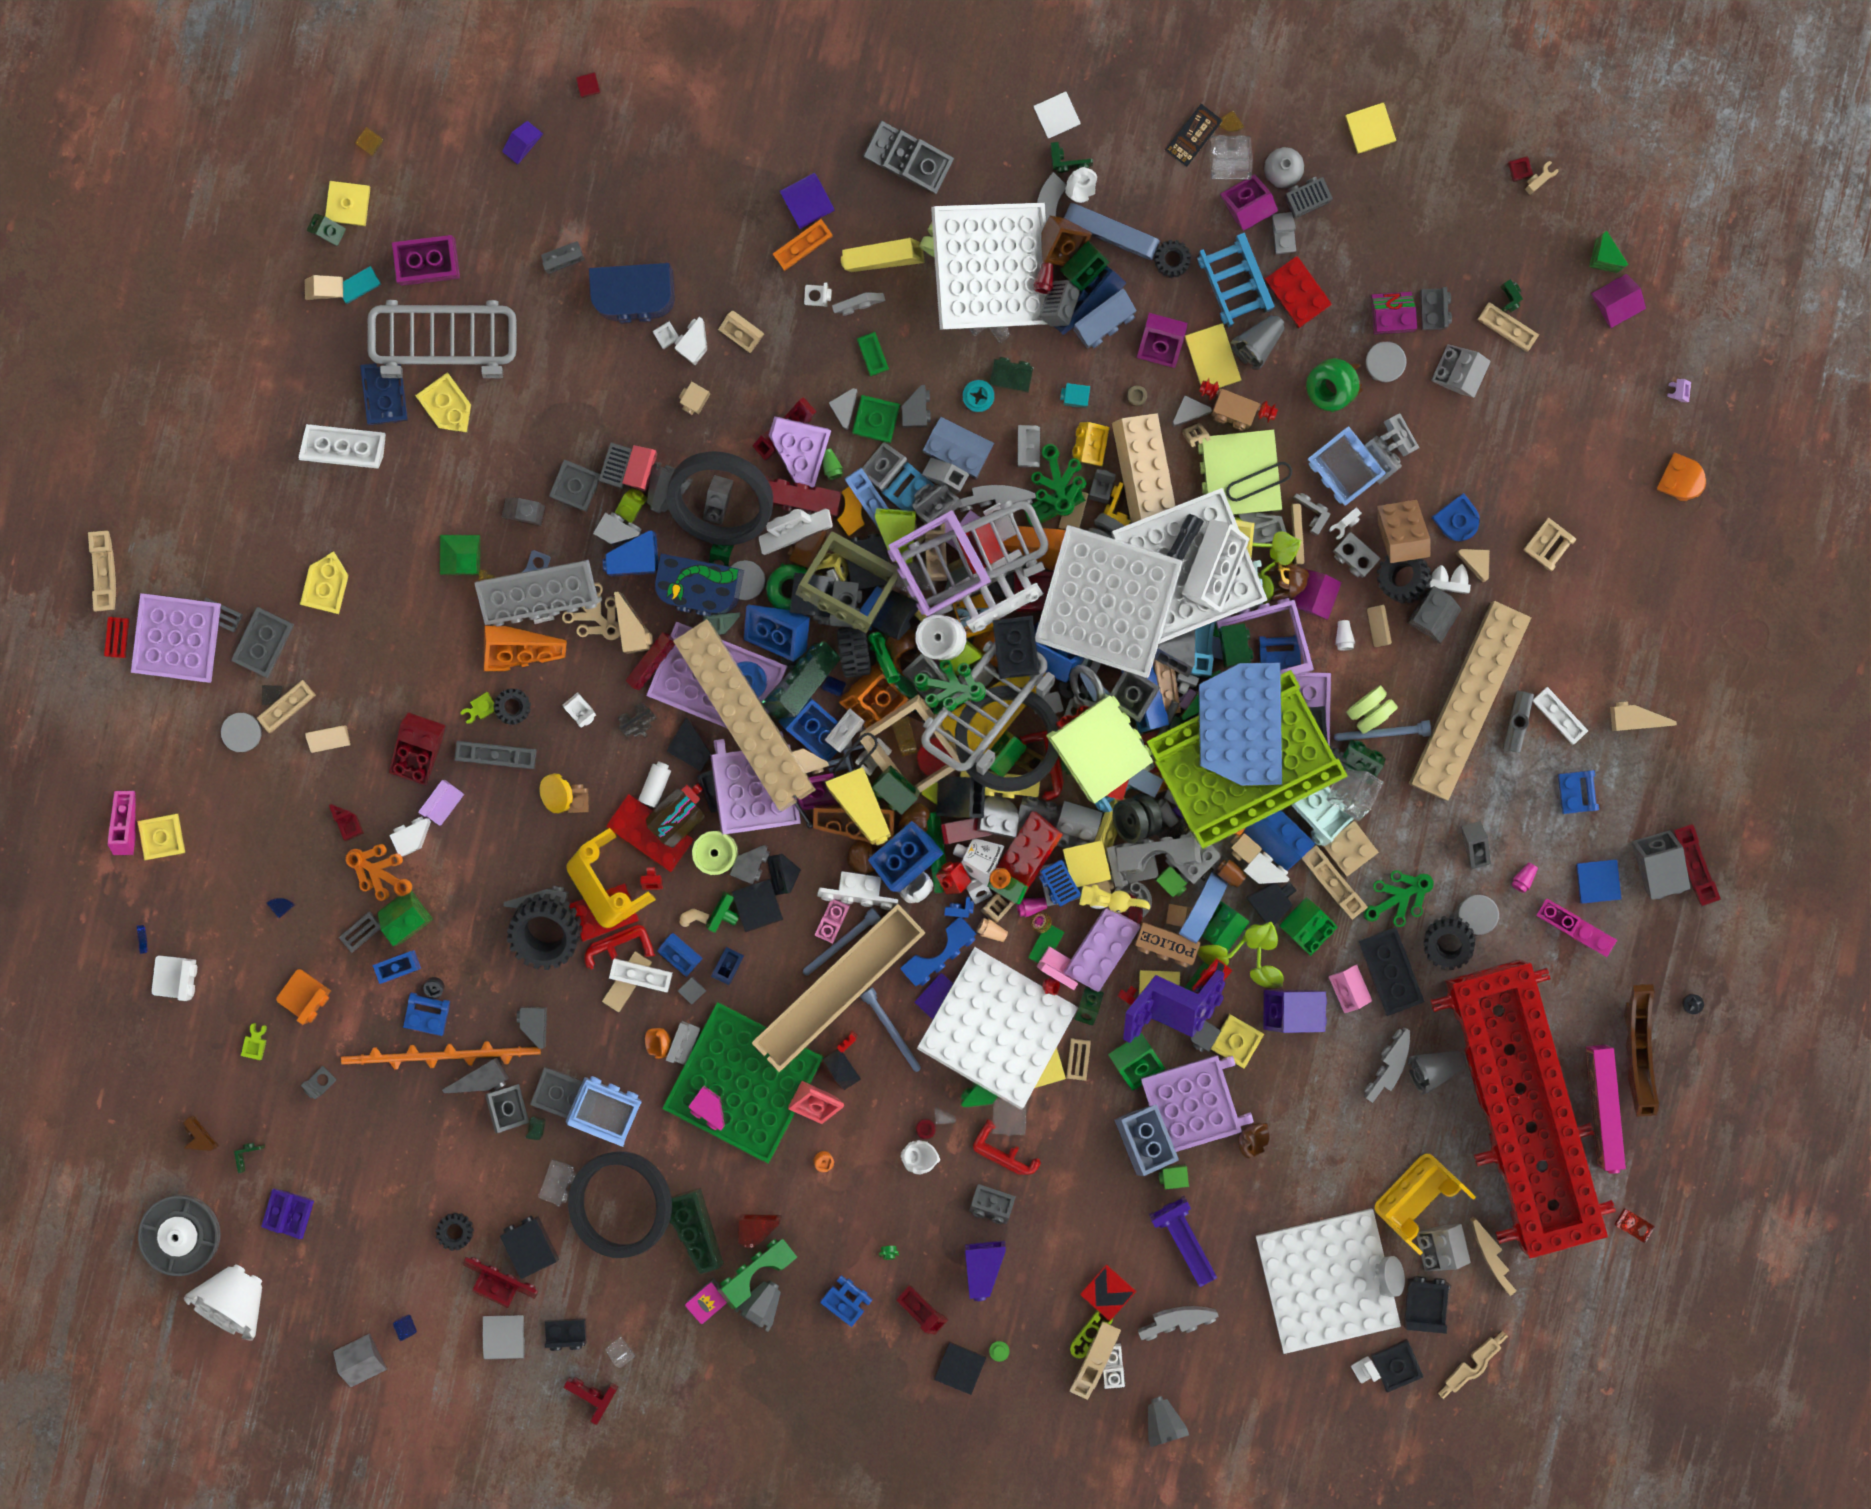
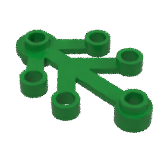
[1031,444,1086,516]
[914,660,986,711]
[1363,870,1434,927]

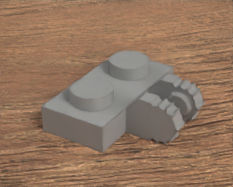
[1380,413,1419,457]

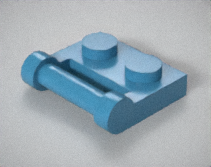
[882,462,935,511]

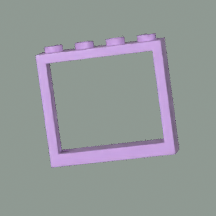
[887,510,992,617]
[1216,598,1314,676]

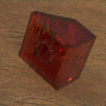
[738,1214,782,1248]

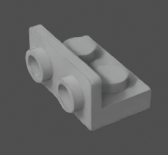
[1355,436,1402,484]
[666,1021,700,1065]

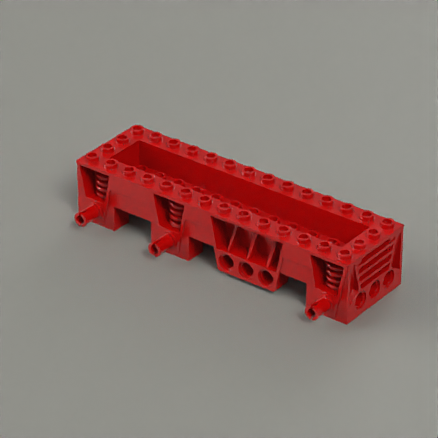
[1430,959,1616,1259]

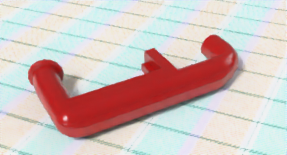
[1019,730,1064,801]
[584,925,655,970]
[973,1119,1041,1175]

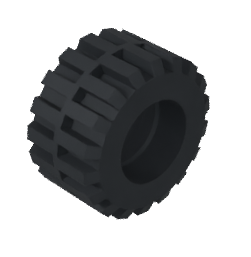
[1377,555,1432,604]
[837,627,871,678]
[1424,915,1476,970]

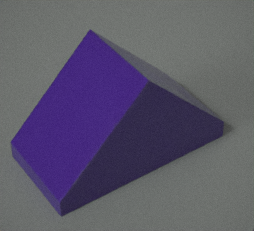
[502,121,543,165]

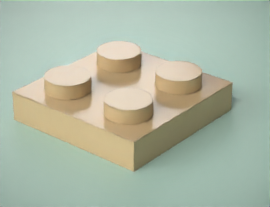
[1323,821,1379,877]

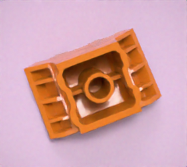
[839,660,909,729]

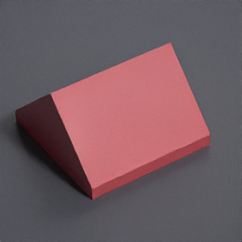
[622,445,657,492]
[789,1081,844,1124]

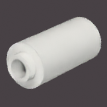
[638,761,671,808]

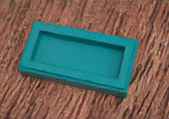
[342,266,382,304]

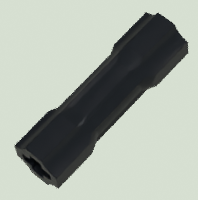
[1167,514,1204,560]

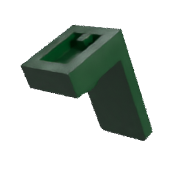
[1050,142,1093,173]

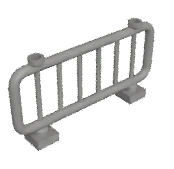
[367,300,517,378]
[897,500,1049,615]
[921,641,1055,775]

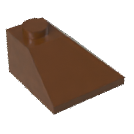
[1041,215,1092,266]
[788,530,828,569]

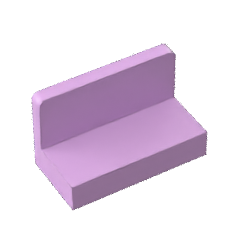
[419,780,464,825]

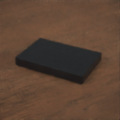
[992,616,1040,679]

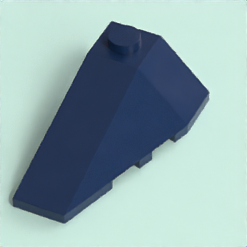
[1053,266,1126,335]

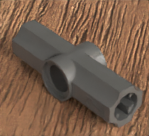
[1503,691,1534,753]

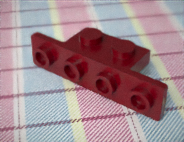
[463,1257,538,1308]

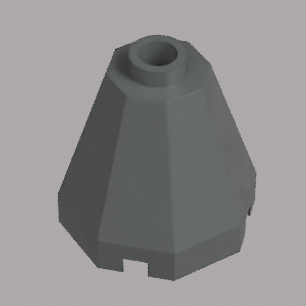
[647,462,693,513]
[733,1280,781,1332]
[1148,1396,1189,1447]

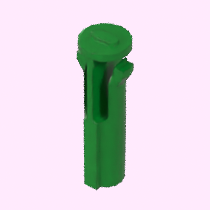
[867,632,900,684]

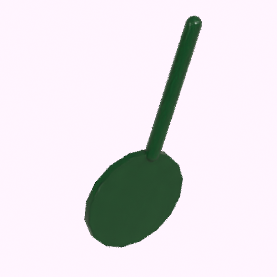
[894,669,917,699]

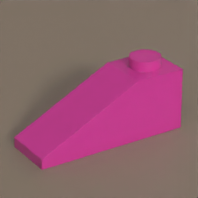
[107,791,136,855]

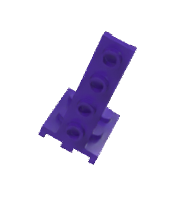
[1149,1195,1217,1287]

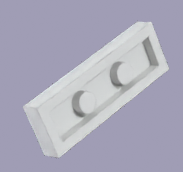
[1533,687,1588,745]
[609,958,673,992]

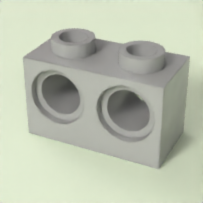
[1332,532,1381,578]

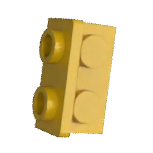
[1072,422,1109,466]

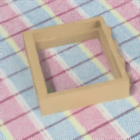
[859,694,960,792]

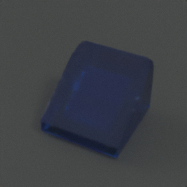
[822,676,846,697]
[393,1315,417,1341]

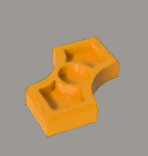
[837,487,865,536]

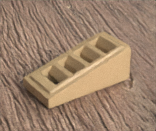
[981,893,1015,923]

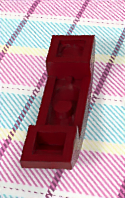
[1673,824,1721,906]

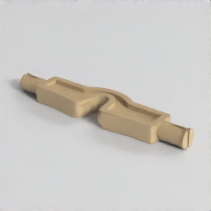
[1438,1331,1508,1399]

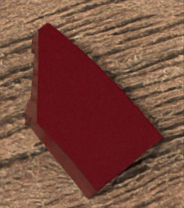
[329,804,364,841]

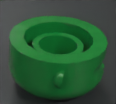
[1306,358,1359,412]
[766,563,808,610]

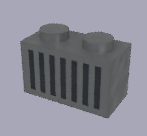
[1284,177,1333,219]
[1039,280,1080,327]
[599,443,632,490]

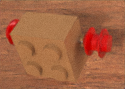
[1199,378,1278,432]

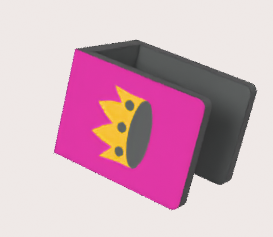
[685,1278,727,1324]

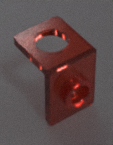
[1614,1208,1655,1243]

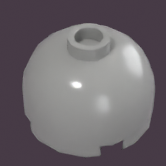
[1264,147,1304,189]

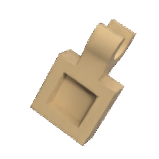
[1525,161,1558,195]

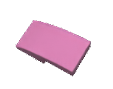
[815,899,850,944]

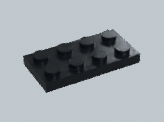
[1358,927,1425,1016]

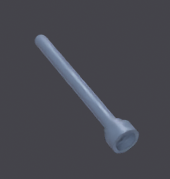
[1334,720,1431,741]
[803,907,882,976]
[860,987,921,1072]

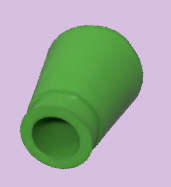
[822,449,843,480]

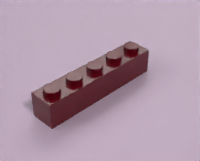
[625,632,675,691]

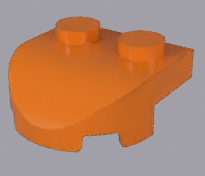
[1657,452,1706,501]

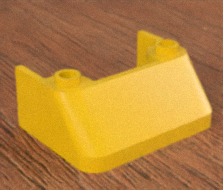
[567,828,656,928]
[1375,1154,1476,1255]

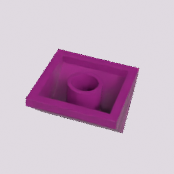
[1591,274,1646,329]
[1293,569,1342,620]
[798,773,839,810]

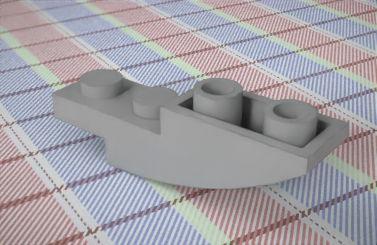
[956,485,1036,512]
[1364,1027,1410,1103]
[1138,1306,1219,1341]

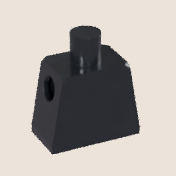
[1246,881,1297,925]

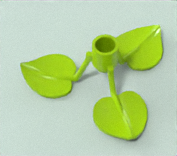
[1234,517,1302,605]
[1197,922,1284,988]

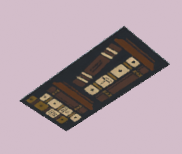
[1165,104,1223,167]

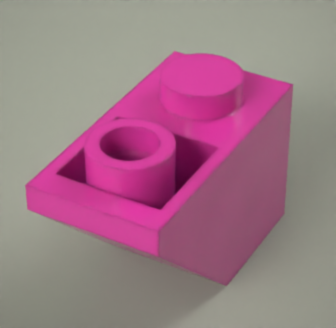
[689,1086,725,1130]

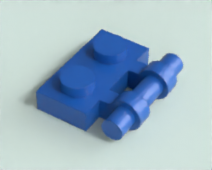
[820,1275,873,1327]

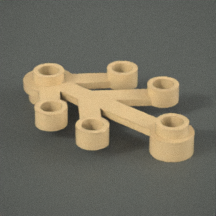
[562,583,620,640]

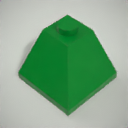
[440,535,480,575]

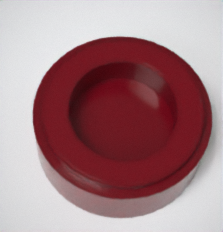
[916,1119,936,1139]

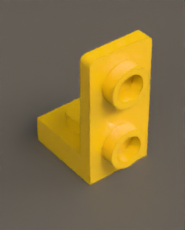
[1104,482,1131,526]

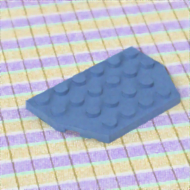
[1199,663,1282,785]

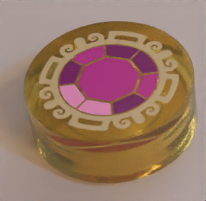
[1031,912,1051,933]

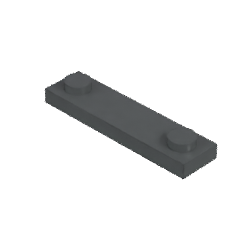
[454,741,537,769]

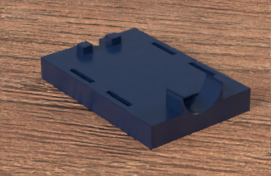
[360,363,408,425]

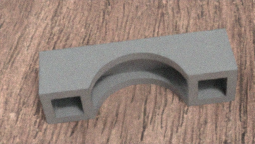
[1116,834,1201,875]

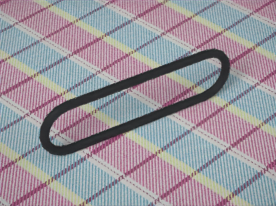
[1226,462,1292,502]
[832,733,878,778]

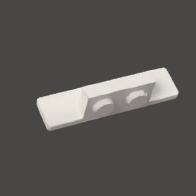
[759,509,833,555]
[817,871,898,910]

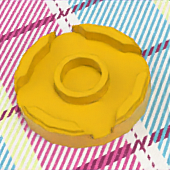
[540,773,573,814]

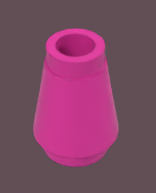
[1511,862,1538,893]
[1016,897,1047,918]

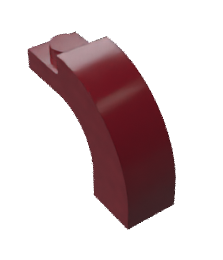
[752,397,817,461]

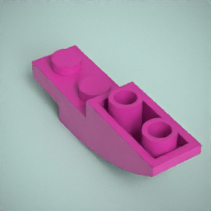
[1536,899,1617,957]

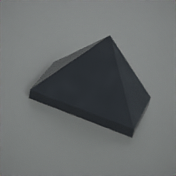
[767,854,801,896]
[823,1049,861,1090]

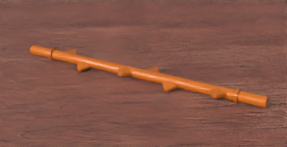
[341,1041,541,1069]

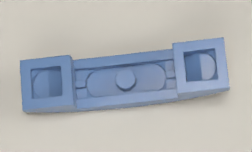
[845,467,889,531]
[1179,871,1228,944]

